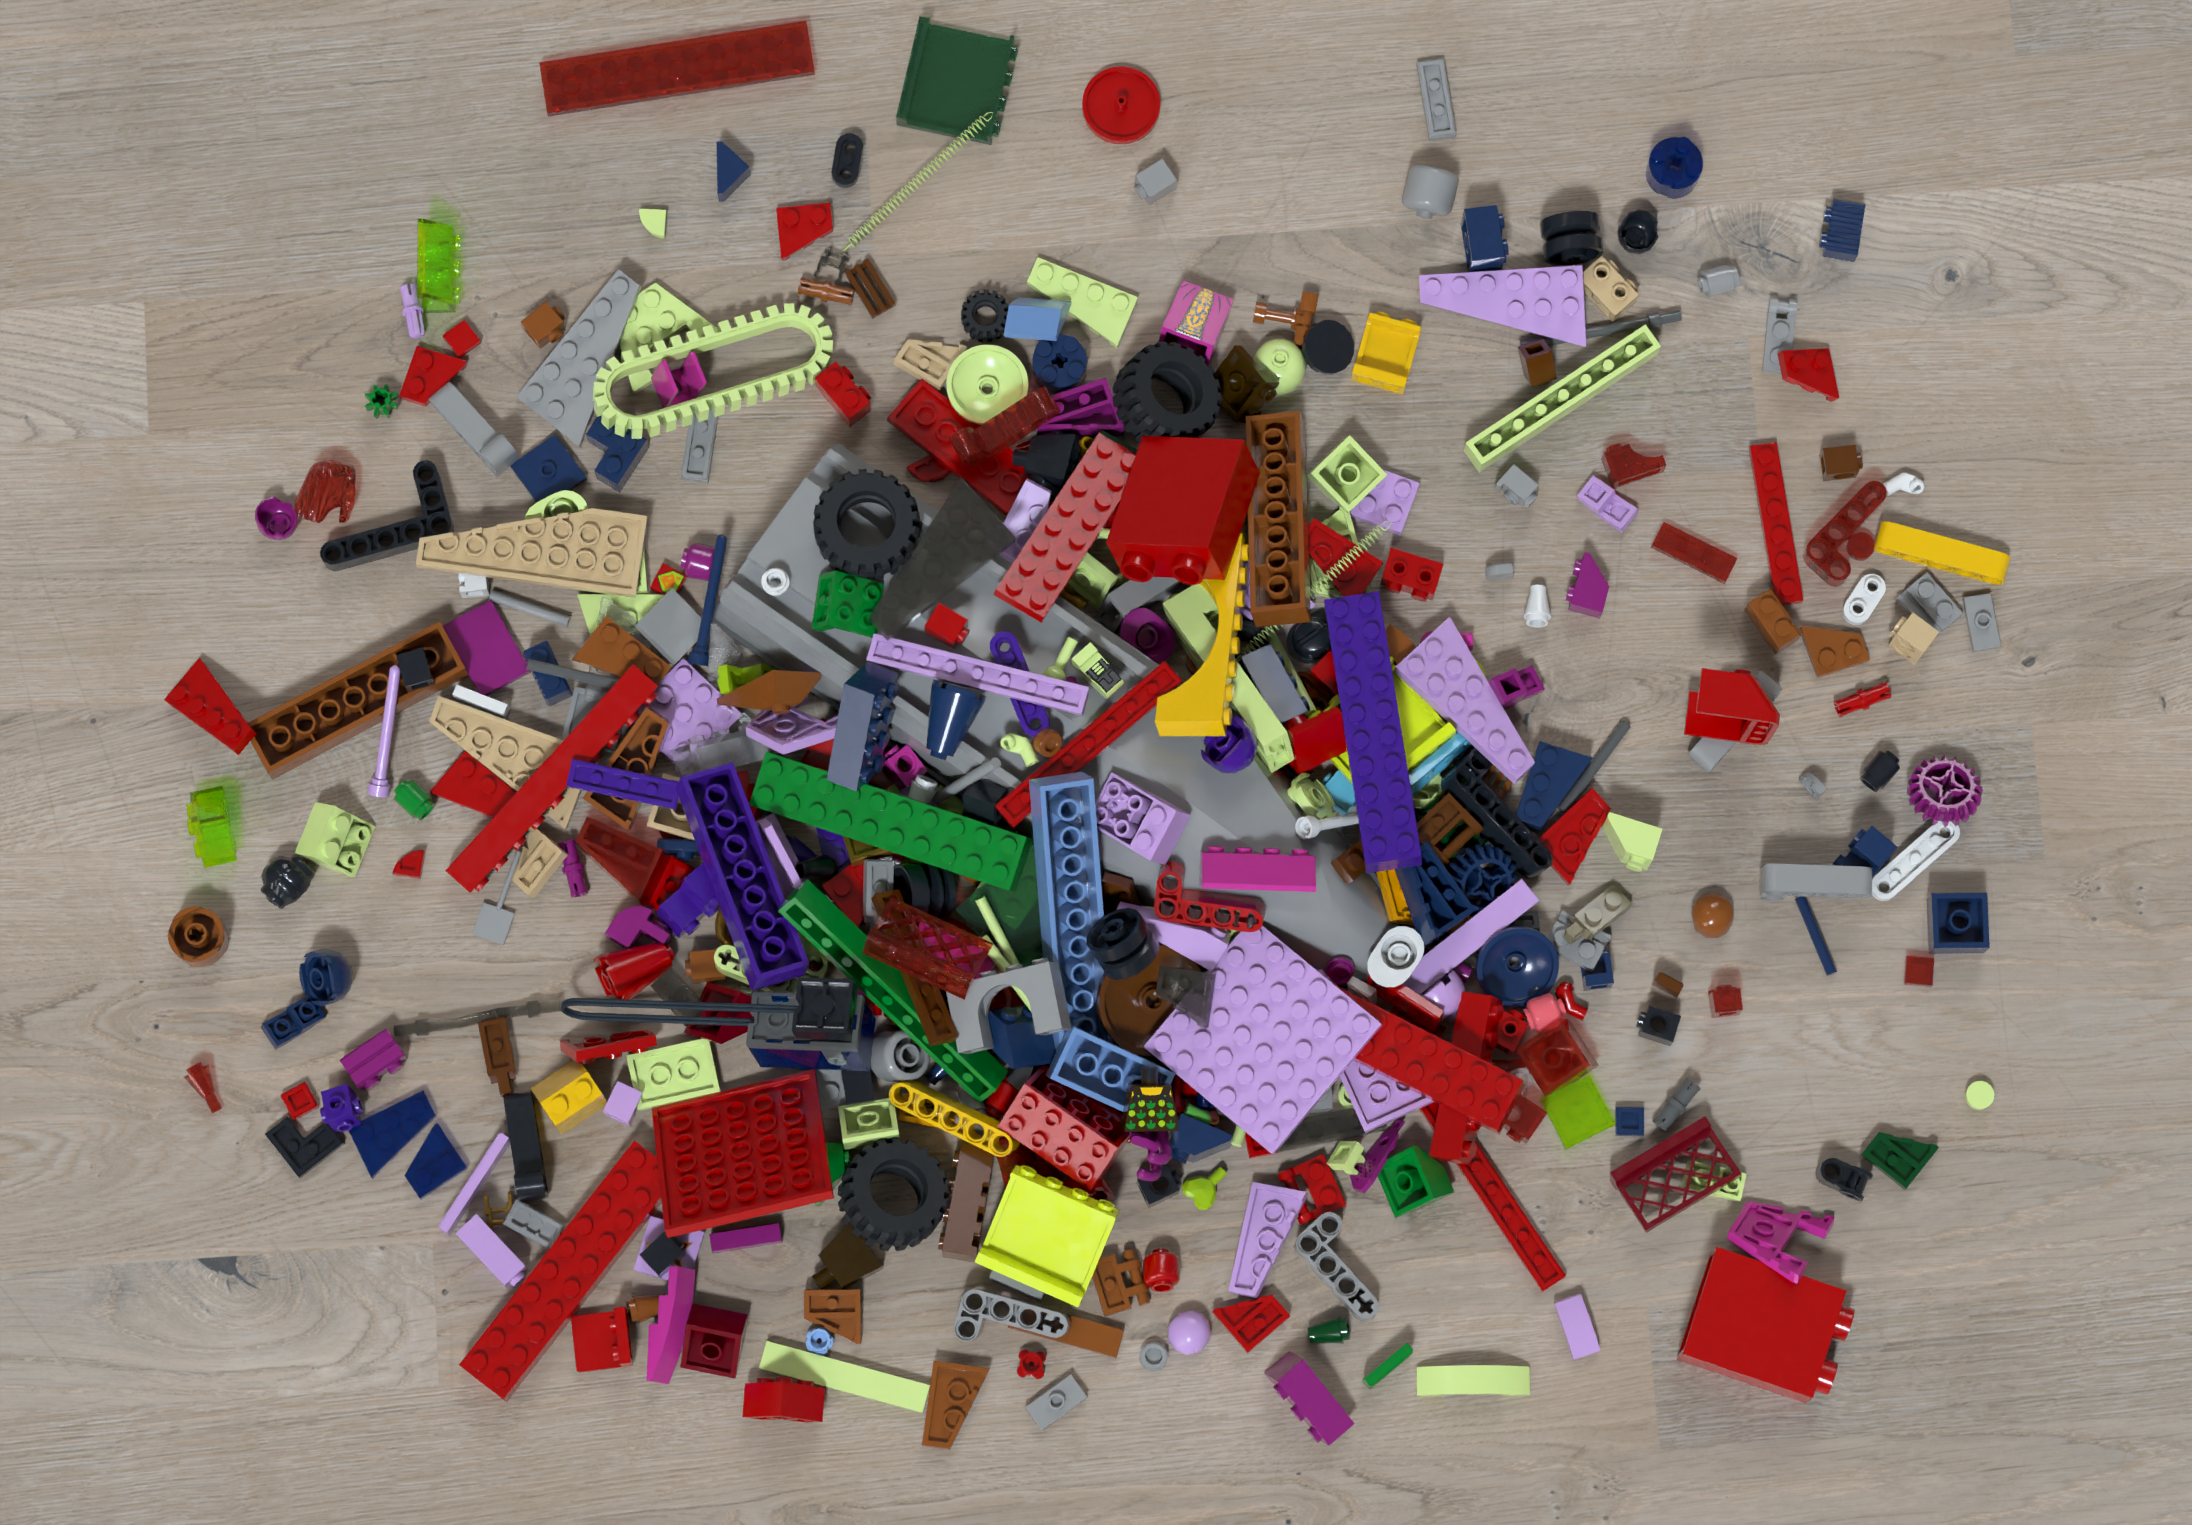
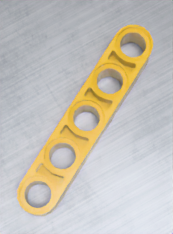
[1874,521,2011,585]
[889,1080,1020,1157]

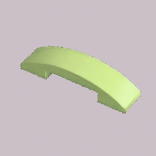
[1416,1365,1530,1396]

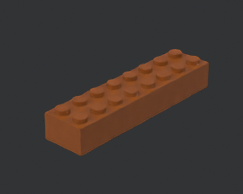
[1245,411,1311,627]
[248,621,469,780]

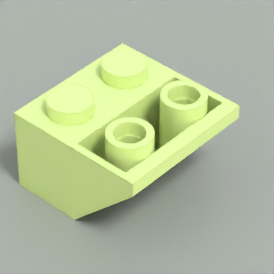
[295,802,375,878]

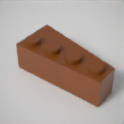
[582,707,672,830]

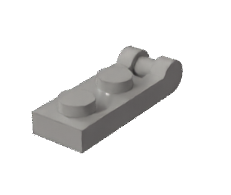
[1762,297,1797,374]

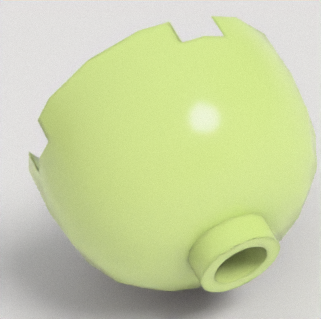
[1253,339,1306,395]

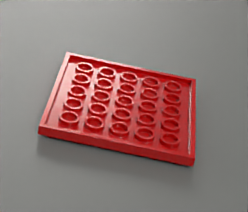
[651,1069,834,1238]

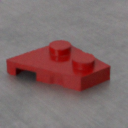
[776,203,833,261]
[1212,1294,1290,1354]

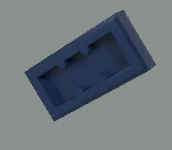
[657,838,701,860]

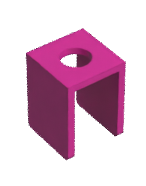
[651,352,707,408]

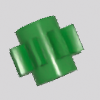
[365,384,398,419]

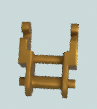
[484,1191,513,1229]

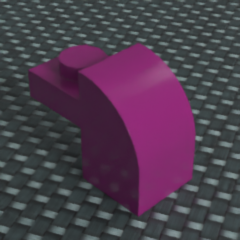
[1488,665,1545,710]
[605,906,672,949]

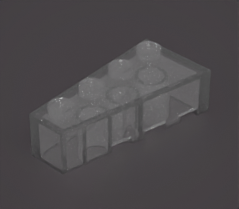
[670,724,798,778]

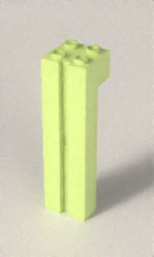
[1162,584,1295,773]

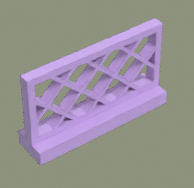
[755,812,809,898]

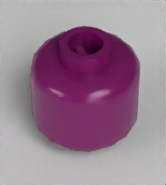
[681,543,715,581]

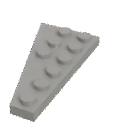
[516,269,641,448]

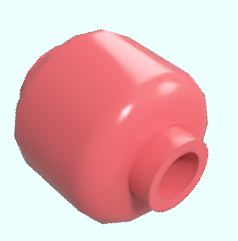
[1523,993,1566,1034]

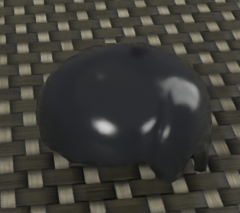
[1617,209,1659,255]

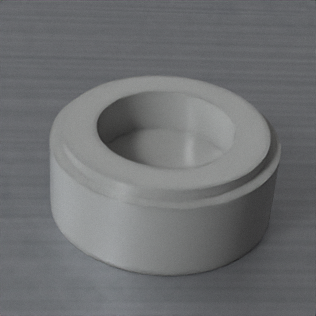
[1139,1342,1168,1372]

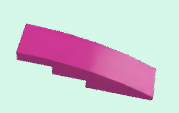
[646,1266,696,1384]

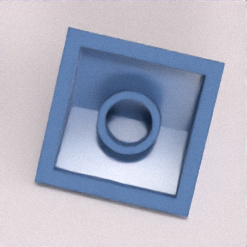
[1004,297,1071,341]

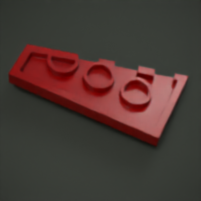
[164,658,256,755]

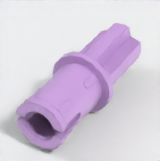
[400,284,425,339]

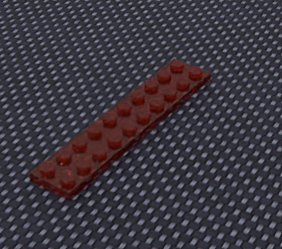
[539,21,815,117]

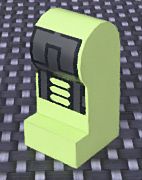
[1071,642,1124,699]

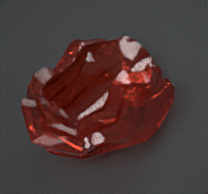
[295,460,356,523]

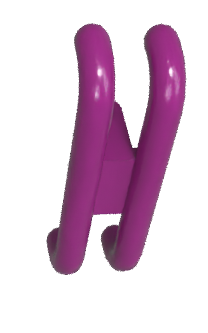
[1130,1131,1172,1181]

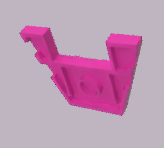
[1727,1201,1835,1284]

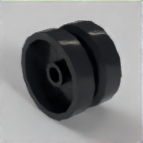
[1539,211,1604,265]
[1086,908,1159,980]

